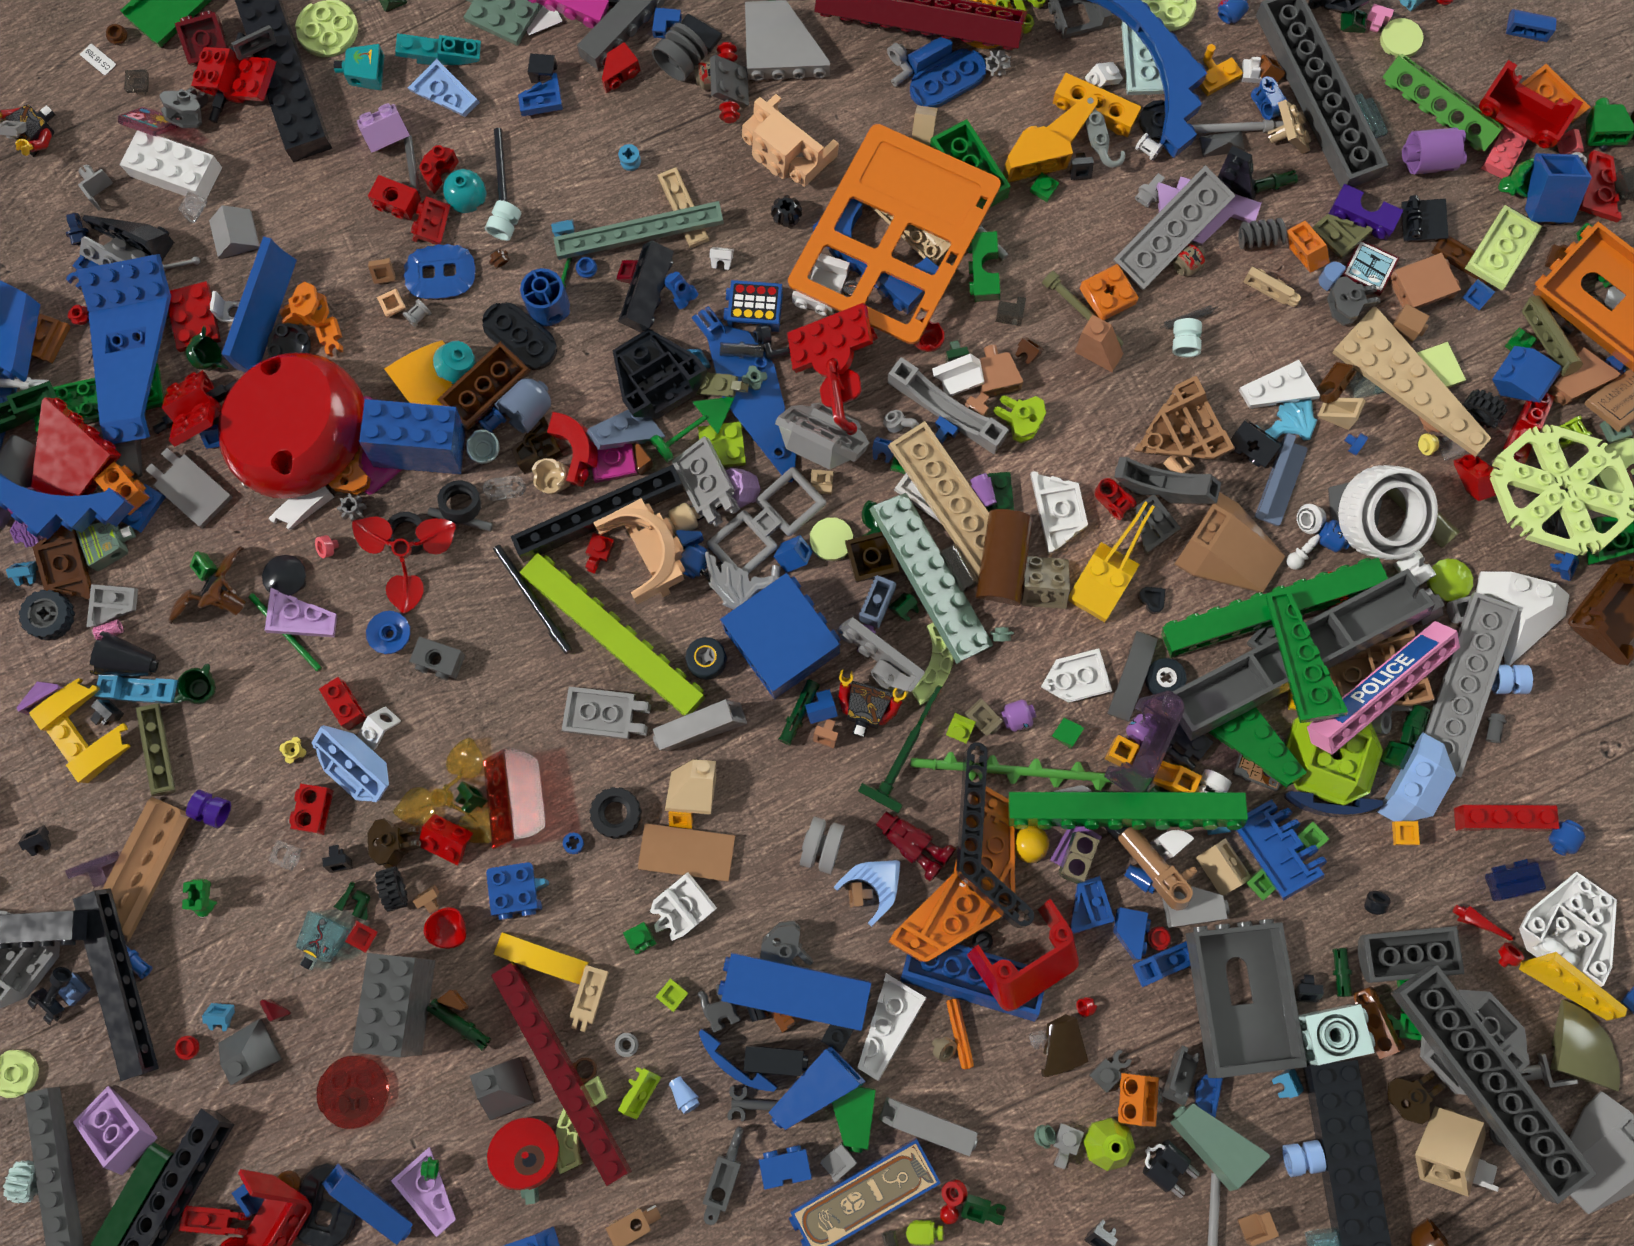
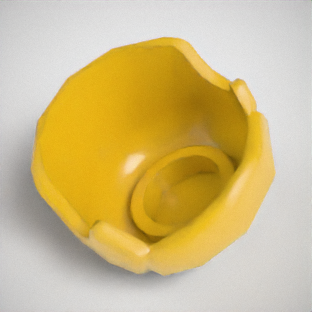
[1015,826,1049,863]

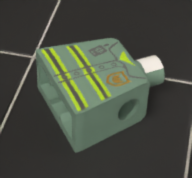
[76,522,136,571]

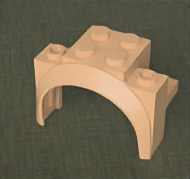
[742,94,839,187]
[593,498,685,604]

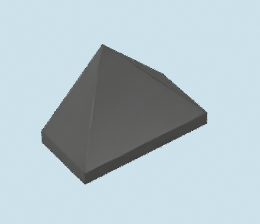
[232,25,277,61]
[1199,131,1245,157]

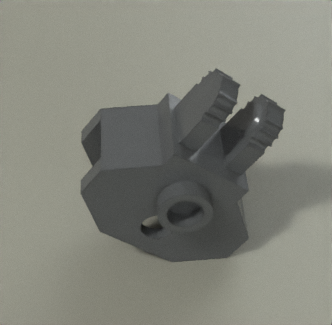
[159,87,208,128]
[1327,276,1381,326]
[760,921,813,967]

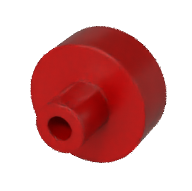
[1498,942,1524,968]

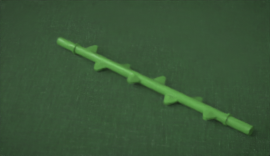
[910,752,1139,791]

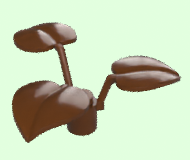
[168,546,246,624]

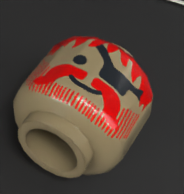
[694,61,711,90]
[1173,244,1205,277]

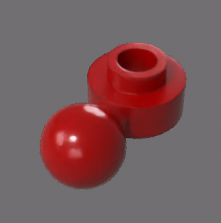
[940,1179,967,1225]

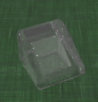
[1439,436,1468,461]

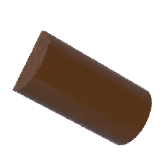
[437,341,531,431]
[976,509,1033,606]

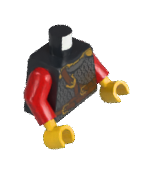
[0,105,56,157]
[838,670,908,738]

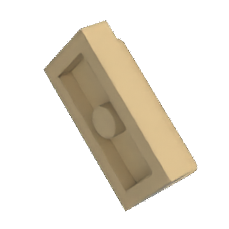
[1196,838,1251,896]

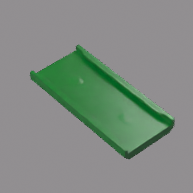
[120,0,212,48]

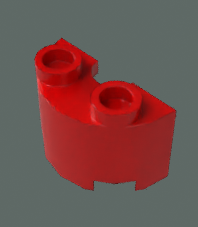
[419,145,459,194]

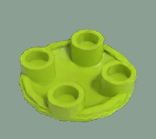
[1427,558,1473,602]

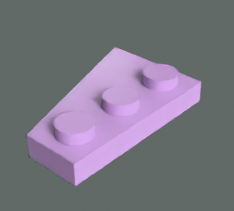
[265,588,337,637]
[391,1147,456,1237]

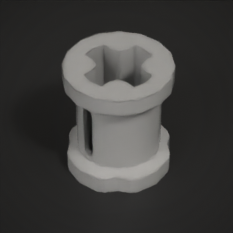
[403,299,432,328]

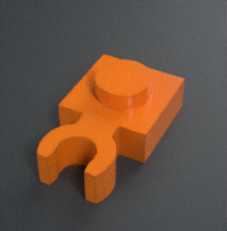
[315,316,343,357]

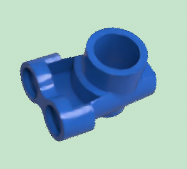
[665,272,698,309]

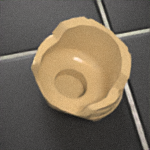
[532,459,571,495]

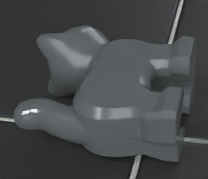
[698,984,742,1032]

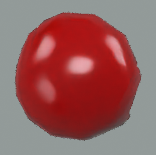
[914,318,945,352]

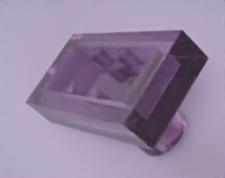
[65,851,119,888]

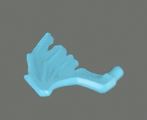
[1256,398,1317,441]

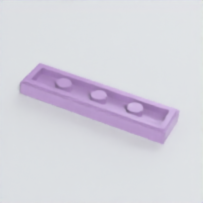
[1176,177,1261,223]

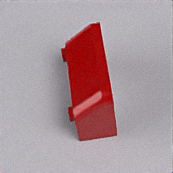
[967,899,1079,1011]
[220,1169,312,1246]

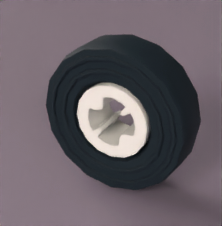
[1145,658,1187,699]

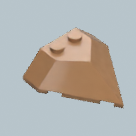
[1134,376,1235,459]

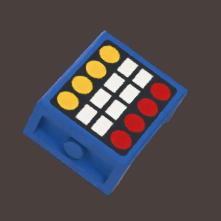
[724,280,783,332]

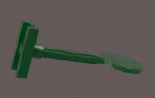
[858,685,942,813]

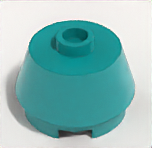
[433,341,476,384]

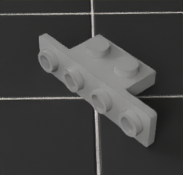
[79,236,150,265]

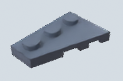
[587,410,665,450]

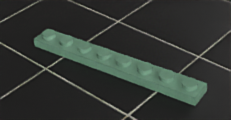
[553,201,724,260]

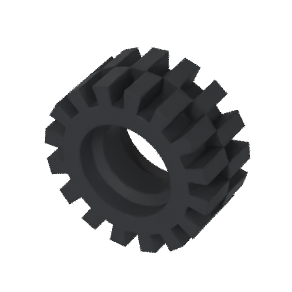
[1463,389,1508,428]
[375,866,408,912]

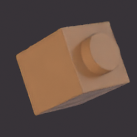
[1392,304,1429,342]

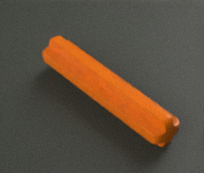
[946,998,974,1070]

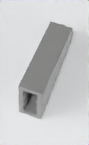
[653,699,747,751]
[879,1097,978,1157]

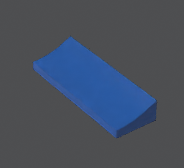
[222,237,297,372]
[900,944,1044,1022]

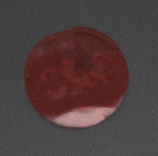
[316,1056,389,1129]

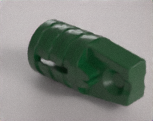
[1401,705,1431,747]

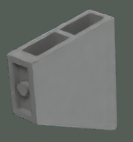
[745,0,830,81]

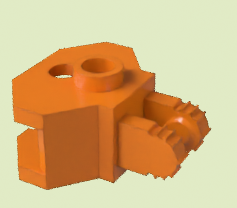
[280,281,329,328]
[329,446,371,495]

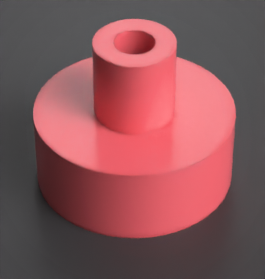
[315,535,339,558]

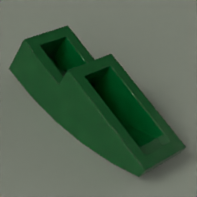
[0,381,58,434]

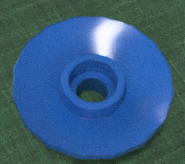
[366,611,411,655]

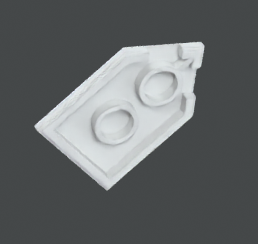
[1041,649,1112,703]

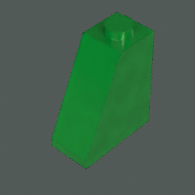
[832,1087,876,1153]

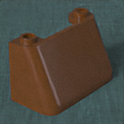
[1568,560,1634,666]

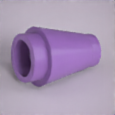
[970,473,997,508]

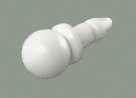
[1286,534,1320,570]

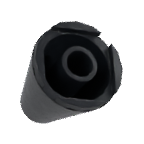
[90,631,159,676]

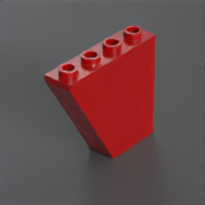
[31,397,121,496]

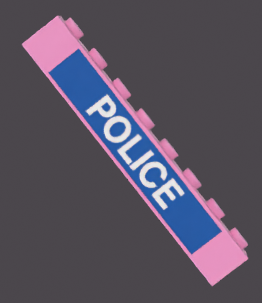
[1307,621,1460,754]

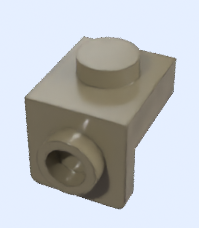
[964,698,1003,736]

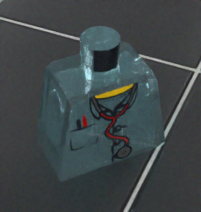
[296,911,350,971]

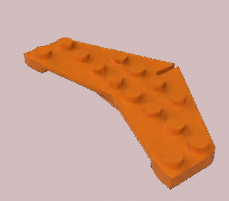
[888,786,1015,962]

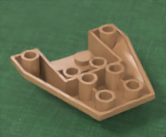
[1174,492,1285,593]

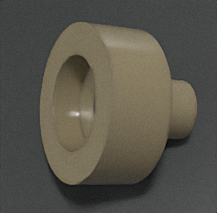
[932,1037,957,1062]

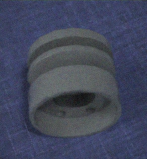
[652,23,707,81]

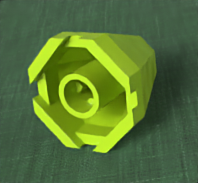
[1083,1117,1135,1171]

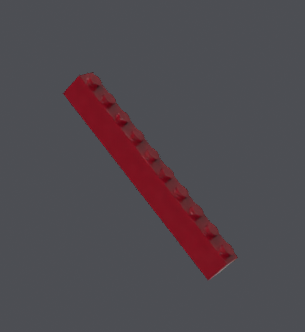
[491,963,632,1186]

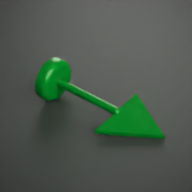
[650,396,735,463]

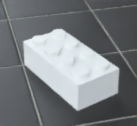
[120,129,222,203]

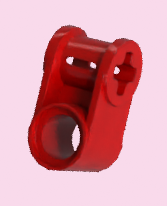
[1094,478,1137,520]

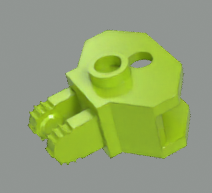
[993,395,1046,443]

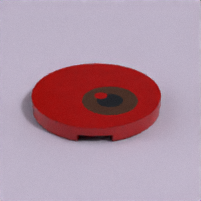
[487,1117,560,1190]

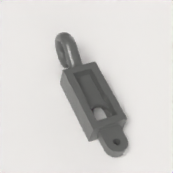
[703,1126,744,1225]

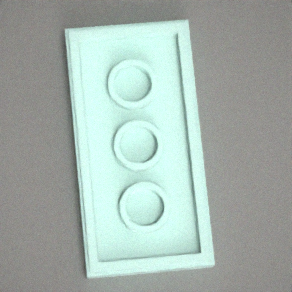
[1121,20,1164,95]

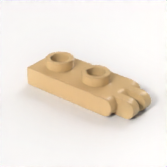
[1243,267,1301,307]
[570,965,609,1032]

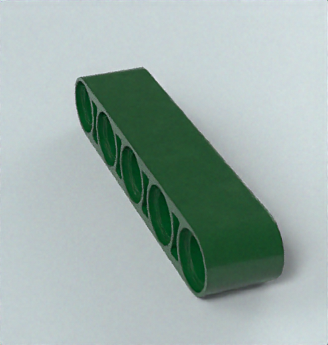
[90,1142,174,1246]

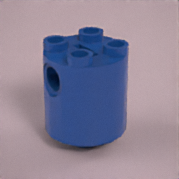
[520,268,570,327]

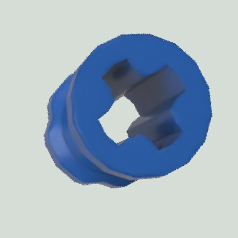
[478,407,506,433]

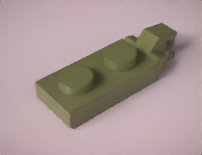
[697,373,749,398]

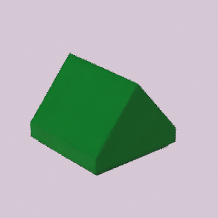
[190,551,218,582]

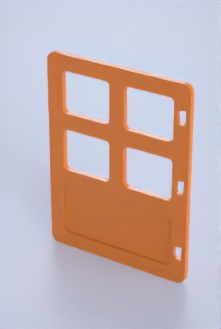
[788,124,1001,344]

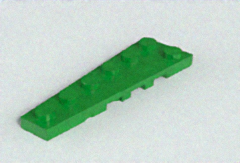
[1265,589,1348,723]

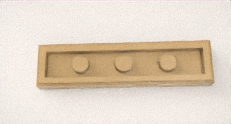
[657,167,709,249]

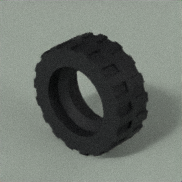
[589,787,642,839]

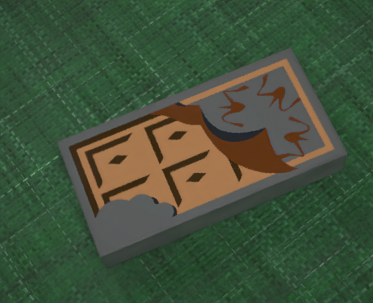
[1232,753,1280,792]

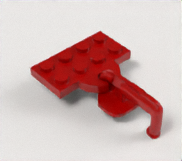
[787,303,873,435]

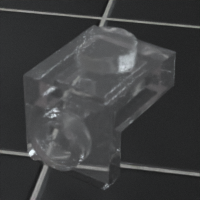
[178,191,207,224]

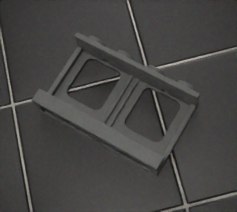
[1048,0,1112,39]

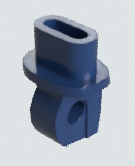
[66,213,89,245]

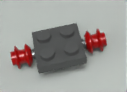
[710,42,749,124]

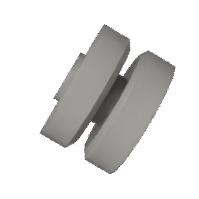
[800,816,845,875]

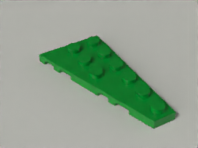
[1166,702,1307,788]

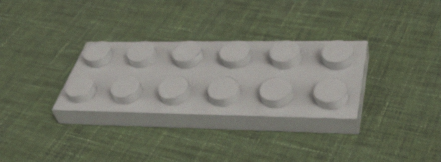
[1112,165,1236,290]

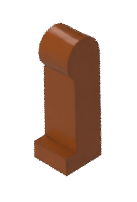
[1354,986,1405,1059]

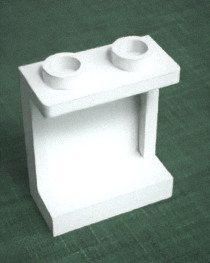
[792,253,850,316]

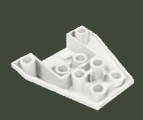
[1519,872,1617,987]

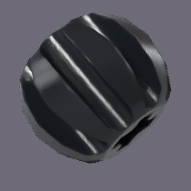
[771,195,802,227]

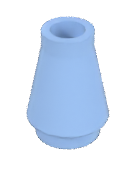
[669,1076,700,1114]

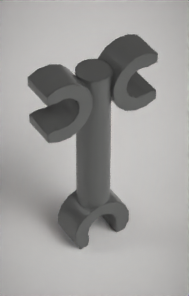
[727,1086,779,1121]

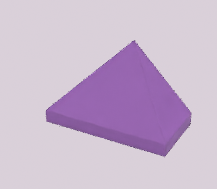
[16,681,63,715]

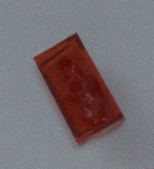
[483,748,546,849]

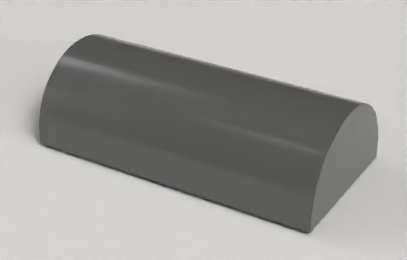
[0,435,36,530]
[1358,926,1464,983]

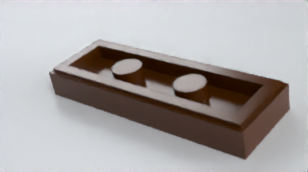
[1431,236,1488,285]

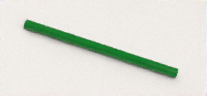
[248,593,322,672]

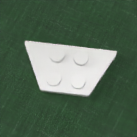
[1030,471,1088,554]

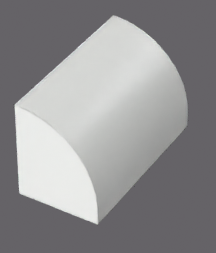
[1150,830,1194,861]

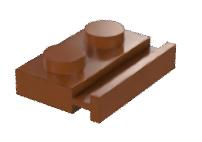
[31,314,71,364]

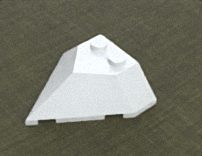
[1476,571,1569,666]

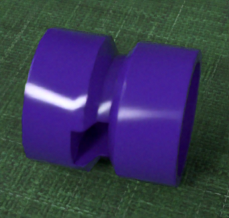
[186,790,231,829]

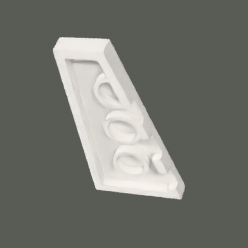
[858,973,927,1081]

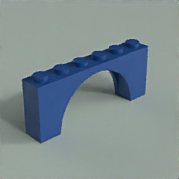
[813,199,939,314]

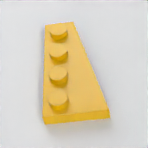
[1519,952,1627,1021]

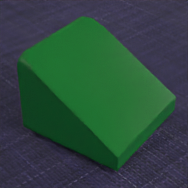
[1051,718,1084,749]

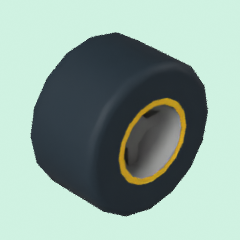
[685,637,727,680]

